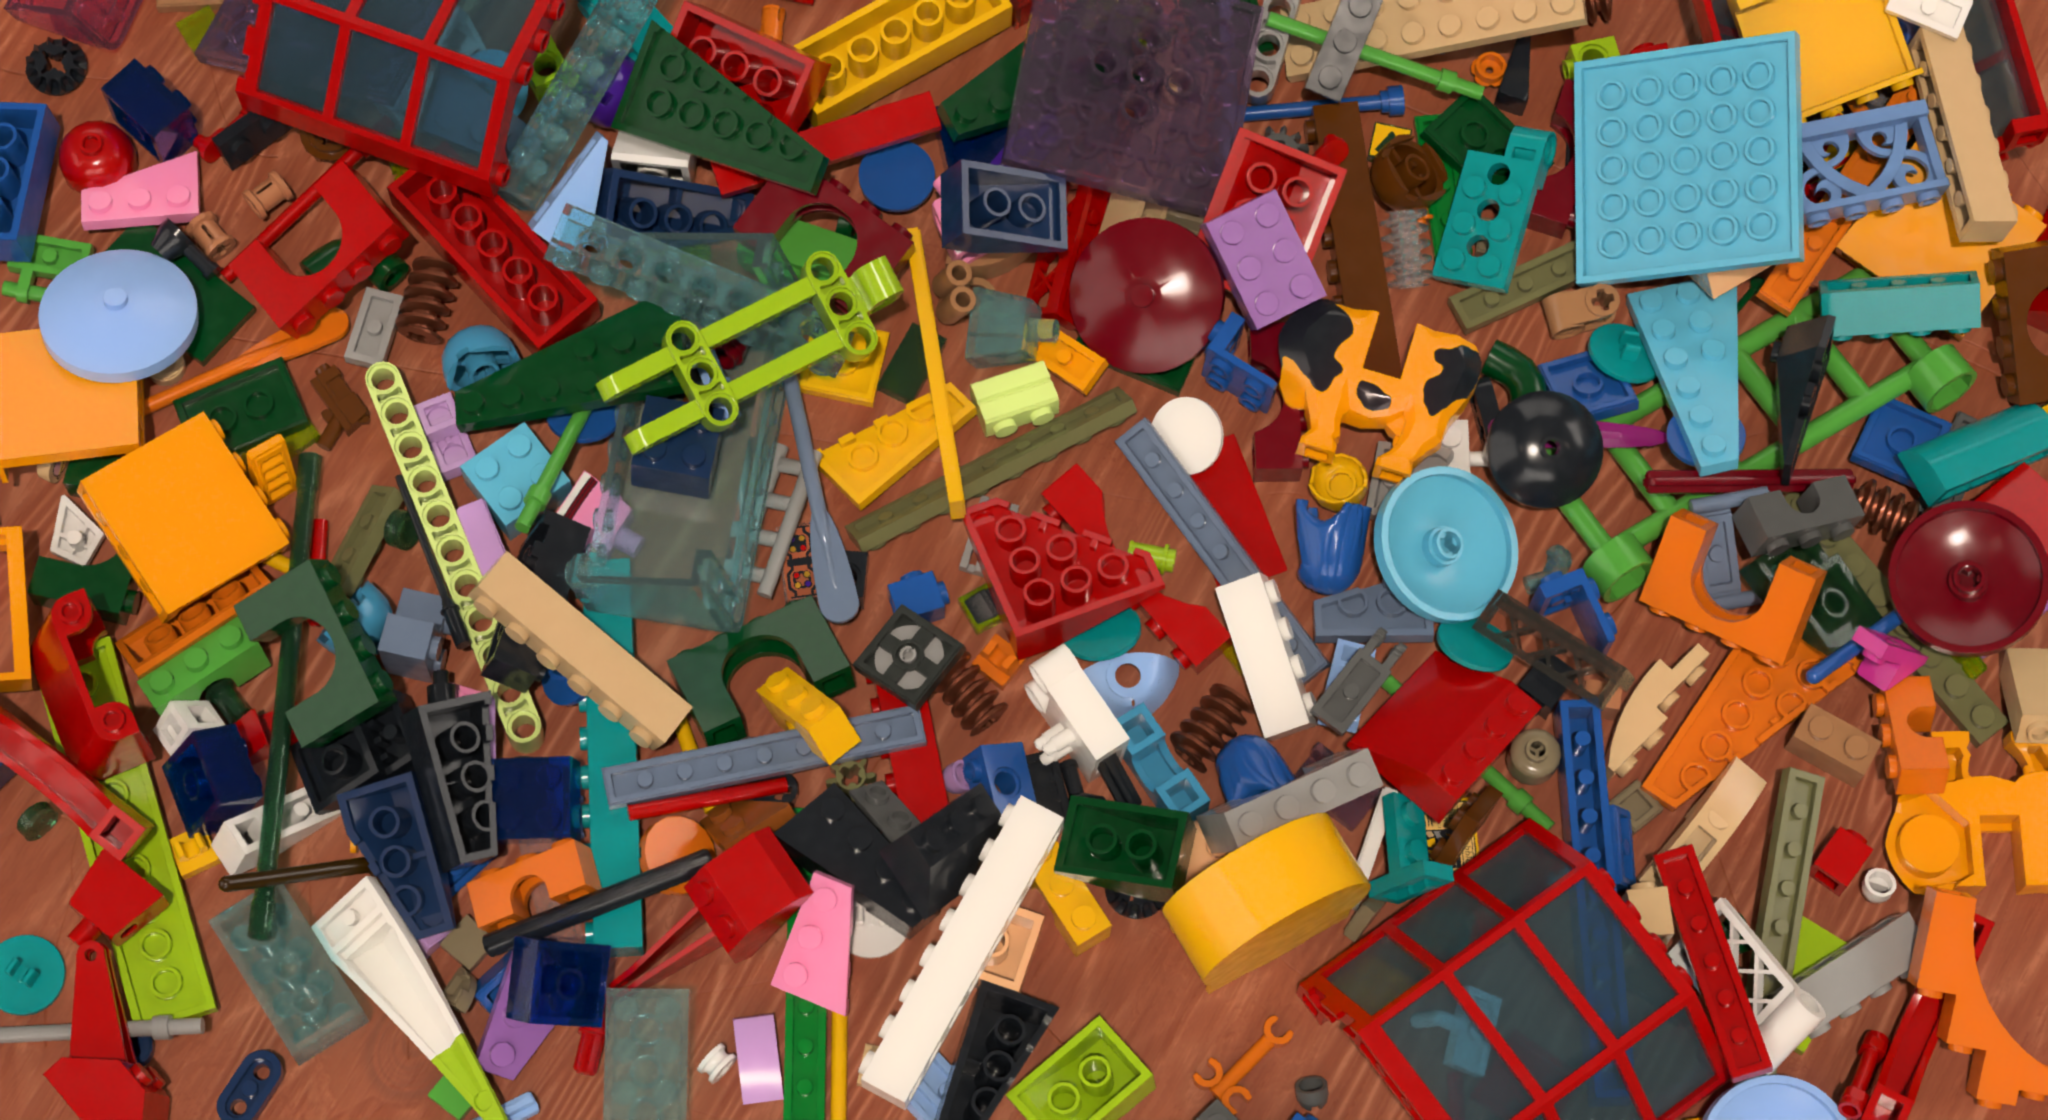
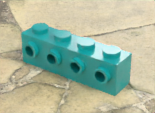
[1819,271,1981,341]

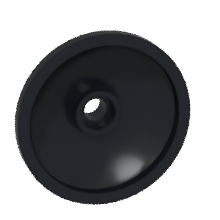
[1486,391,1604,509]

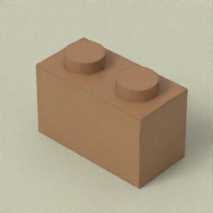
[1784,703,1882,788]

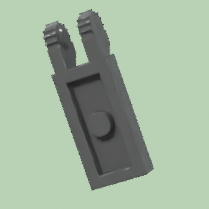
[1310,627,1408,737]

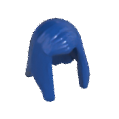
[1295,499,1372,595]
[1215,734,1296,802]

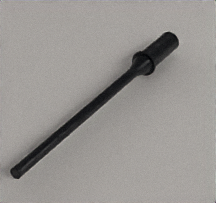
[395,474,471,649]

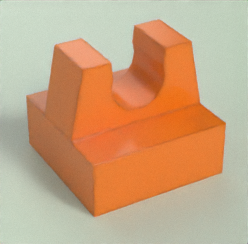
[971,633,1027,691]

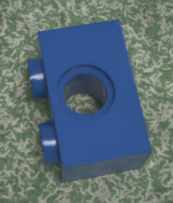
[962,742,1037,814]

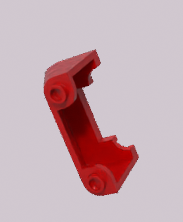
[30,588,156,782]

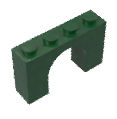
[27,455,140,626]
[233,559,397,748]
[667,595,856,747]

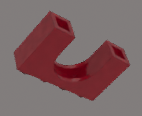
[733,178,916,314]

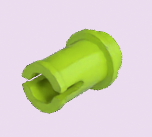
[1128,540,1177,575]

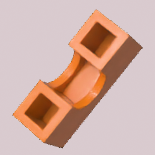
[1872,676,1950,795]
[466,838,602,933]

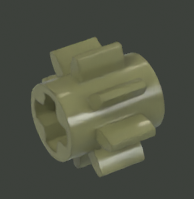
[826,758,876,806]

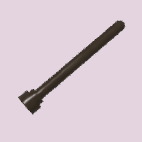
[218,857,379,892]

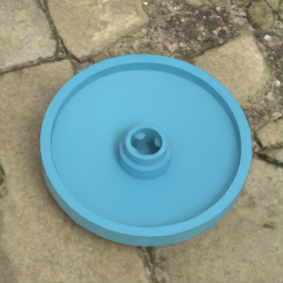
[1374,466,1519,624]

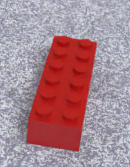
[387,140,601,354]

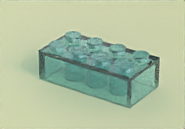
[208,884,370,1066]
[603,988,692,1120]

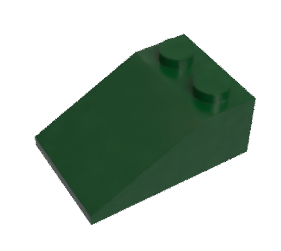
[1054,795,1197,903]

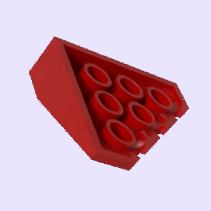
[961,497,1165,661]

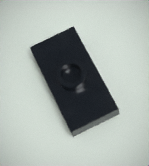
[1025,751,1069,828]

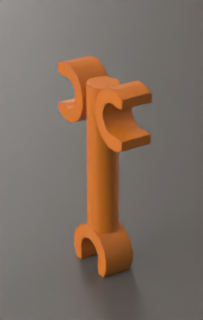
[1192,1015,1294,1116]

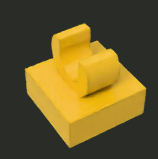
[169,824,221,880]

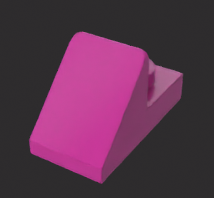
[1852,626,1928,691]

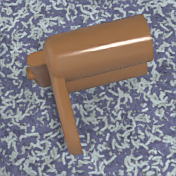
[932,260,996,325]

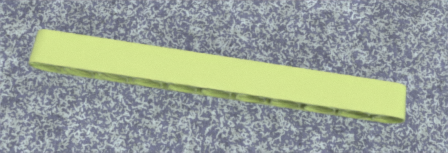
[365,361,545,754]

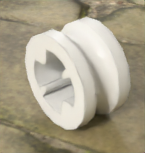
[697,1043,737,1084]

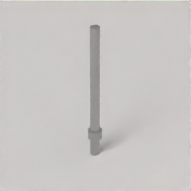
[0,1015,205,1043]

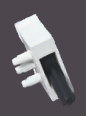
[1024,644,1142,805]

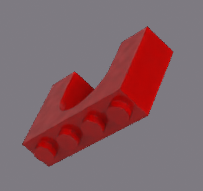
[229,160,410,339]

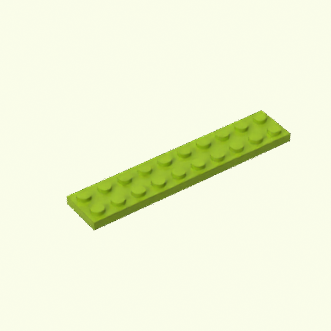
[40,636,218,1021]

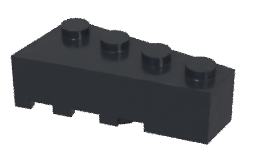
[480,509,591,693]
[400,690,498,873]
[774,783,941,940]
[934,980,1060,1120]

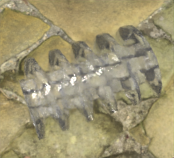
[1379,208,1433,289]

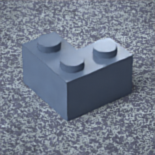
[377,588,451,683]

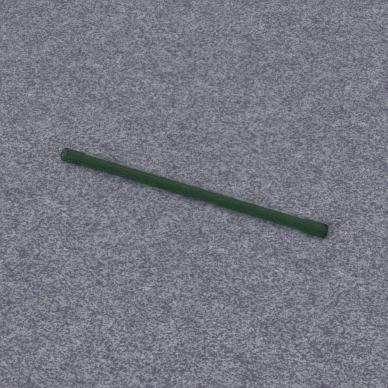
[247,452,322,941]

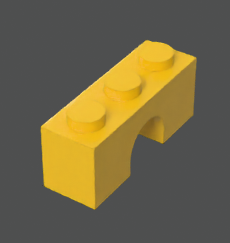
[756,667,861,765]
[1031,841,1112,957]

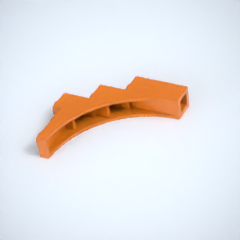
[1907,885,2048,1110]

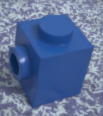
[887,570,950,623]

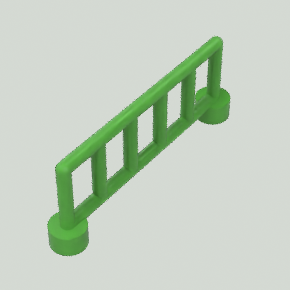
[1545,268,1977,602]

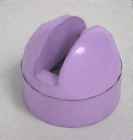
[942,760,970,794]

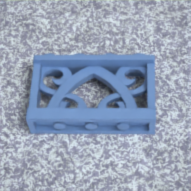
[1802,99,1950,228]

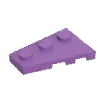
[476,950,591,1081]

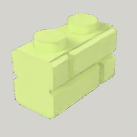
[970,360,1059,438]

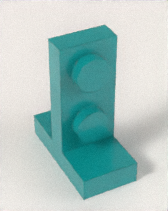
[1368,792,1454,904]

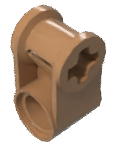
[1542,284,1620,340]

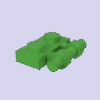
[2,234,95,304]

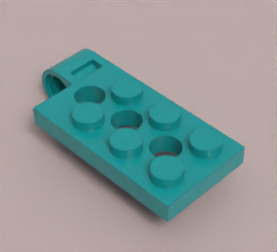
[1432,126,1557,294]

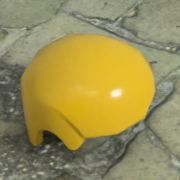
[1308,453,1369,512]

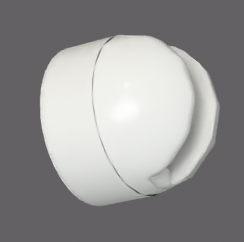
[1862,868,1896,904]

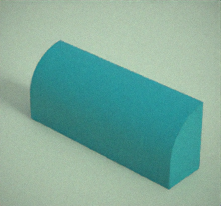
[1897,404,2048,507]

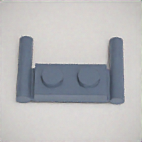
[1689,486,1770,610]

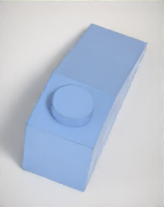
[528,131,608,257]

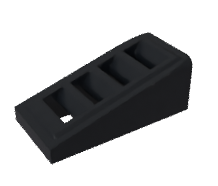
[1494,36,1531,116]

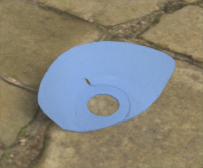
[1083,652,1179,719]

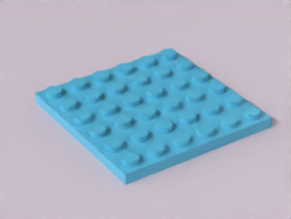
[1574,30,1805,288]

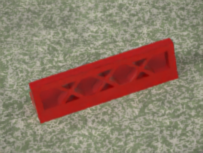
[1021,174,1112,330]

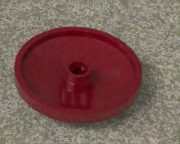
[1069,217,1225,374]
[1888,500,2048,657]

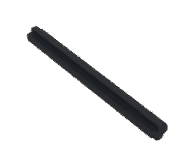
[482,849,712,957]

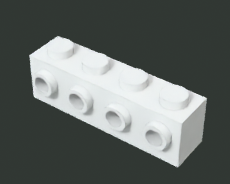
[1215,572,1317,741]

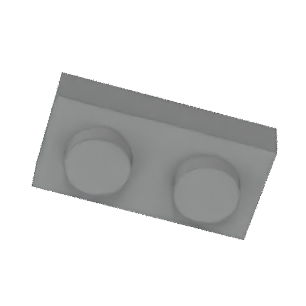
[344,287,405,368]

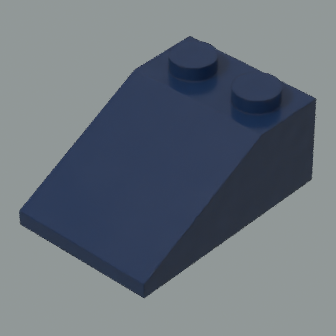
[940,159,1068,254]

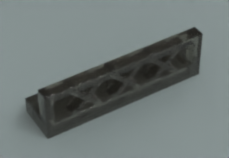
[1472,589,1635,711]

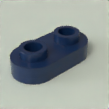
[217,1050,284,1120]

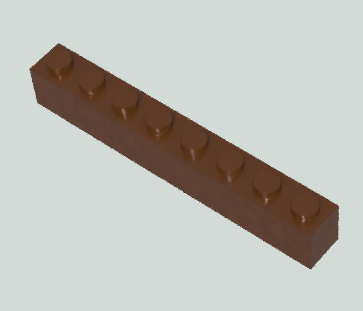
[1304,101,1402,379]

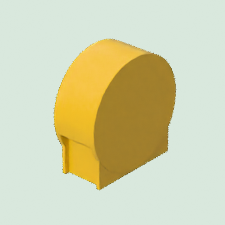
[1162,813,1371,994]

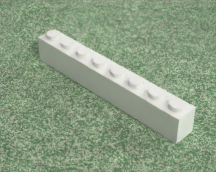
[858,795,1064,1110]

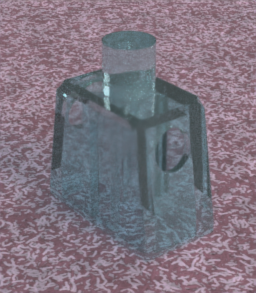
[965,287,1060,369]

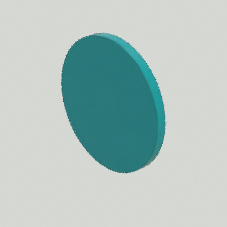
[1588,323,1657,384]
[1064,607,1141,661]
[1436,618,1514,672]
[0,935,66,1016]

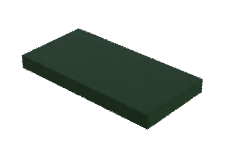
[106,225,256,367]

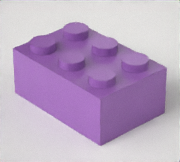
[1199,189,1327,330]

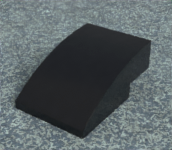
[289,689,415,815]

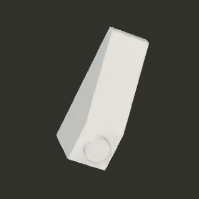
[211,787,341,875]

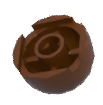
[1370,134,1448,213]

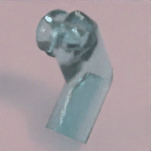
[1523,545,1572,595]

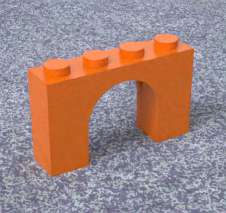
[1639,508,1827,665]

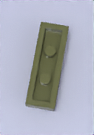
[331,485,403,598]

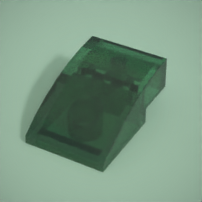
[1739,543,1883,656]

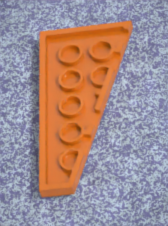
[1640,602,1863,812]

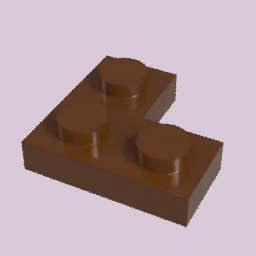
[1429,785,1503,867]

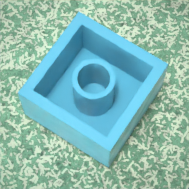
[460,422,572,541]

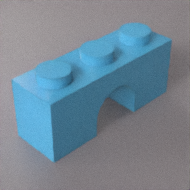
[1117,702,1211,821]

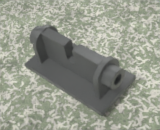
[848,780,920,843]

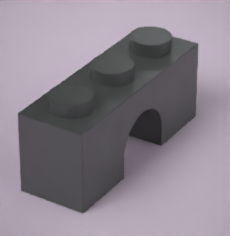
[1732,475,1865,557]

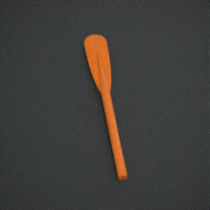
[144,307,350,416]

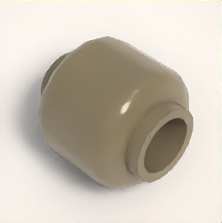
[1506,728,1561,785]

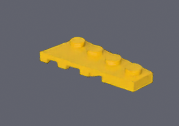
[817,382,978,511]

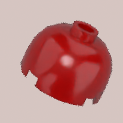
[59,120,138,193]

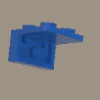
[1201,311,1278,413]
[1528,567,1617,662]

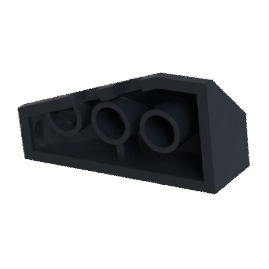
[1770,315,1836,486]

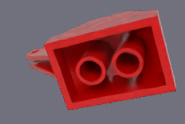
[608,826,814,1004]
[43,940,170,1120]

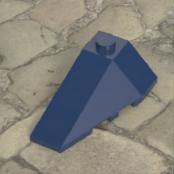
[594,168,754,251]
[336,771,457,940]

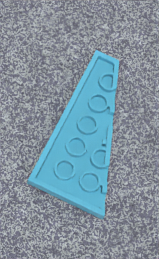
[1626,280,1739,477]

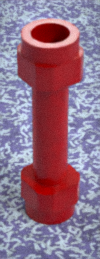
[1838,1030,1889,1119]

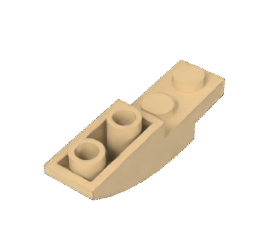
[1605,643,1710,782]
[1636,756,1767,887]

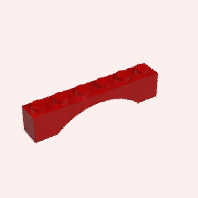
[1041,463,1233,675]
[0,705,155,861]
[1855,913,1995,1120]

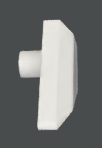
[50,495,105,566]

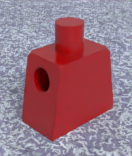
[67,849,170,947]

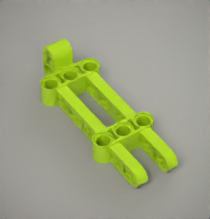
[595,250,904,456]

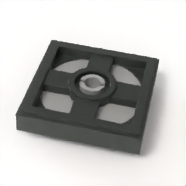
[853,604,966,711]

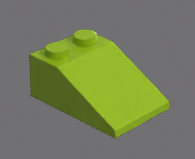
[1006,1015,1156,1120]

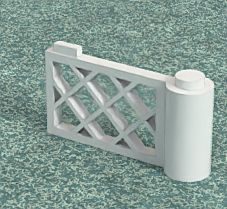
[1668,898,1826,1075]

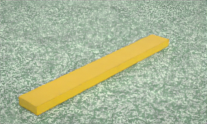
[907,227,966,520]

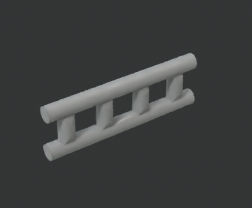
[723,443,823,599]

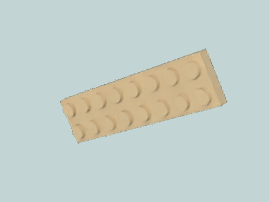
[1280,0,1588,83]

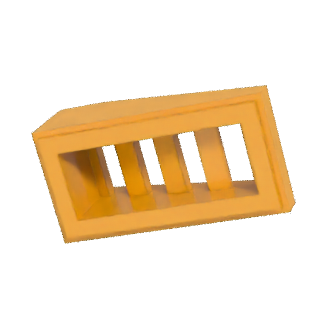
[246,434,298,506]

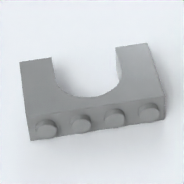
[1196,748,1384,854]

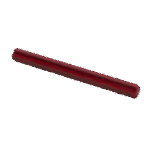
[1643,468,1856,494]

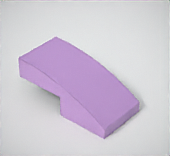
[413,392,476,482]
[733,1013,784,1105]

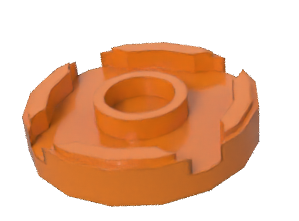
[639,816,716,897]

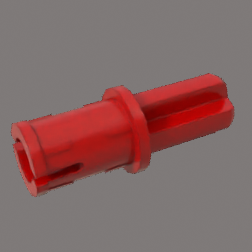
[573,992,616,1076]

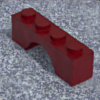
[1527,78,1576,239]
[1247,322,1309,482]

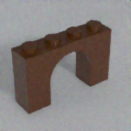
[1988,240,2048,406]

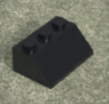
[879,783,1003,920]

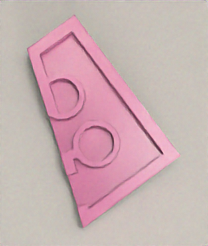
[81,151,200,231]
[770,870,855,1016]

